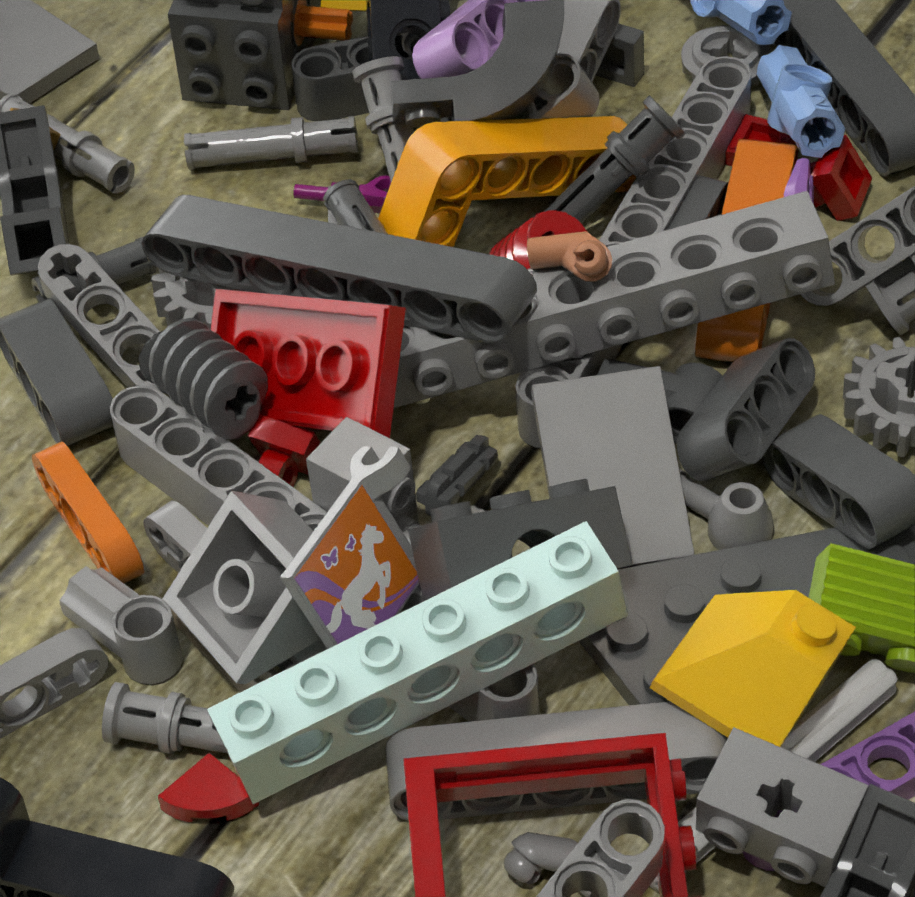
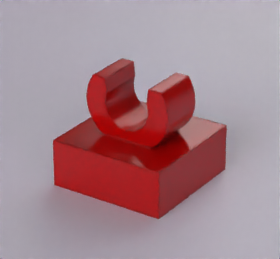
[810,135,872,221]
[248,414,321,487]

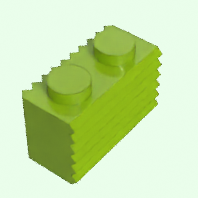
[809,543,915,673]

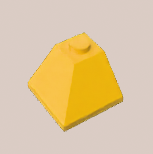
[649,590,856,747]

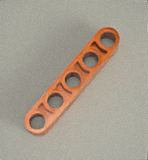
[695,139,798,362]

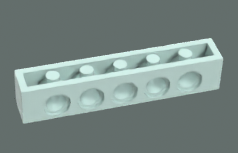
[207,521,628,804]

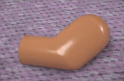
[527,231,612,282]

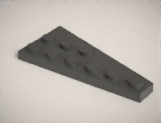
[579,525,915,705]

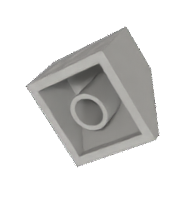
[162,491,320,684]

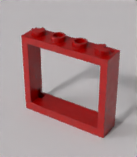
[403,733,701,897]

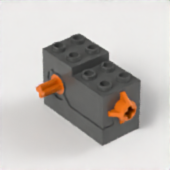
[168,0,353,110]

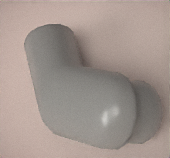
[504,832,600,897]

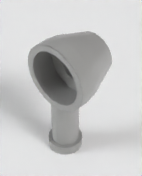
[679,469,774,550]

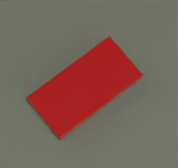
[210,289,406,438]

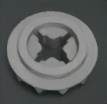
[681,25,771,85]

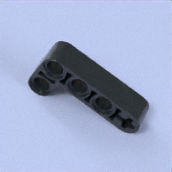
[0,777,234,897]

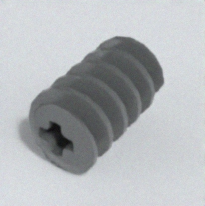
[138,318,268,439]

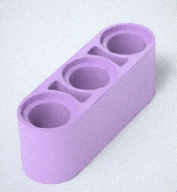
[412,0,541,79]

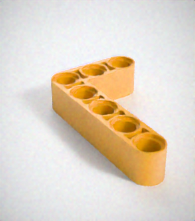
[378,116,636,247]

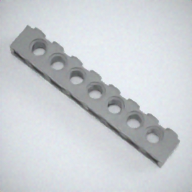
[394,191,835,408]

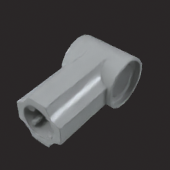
[59,566,183,684]

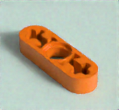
[32,441,144,584]

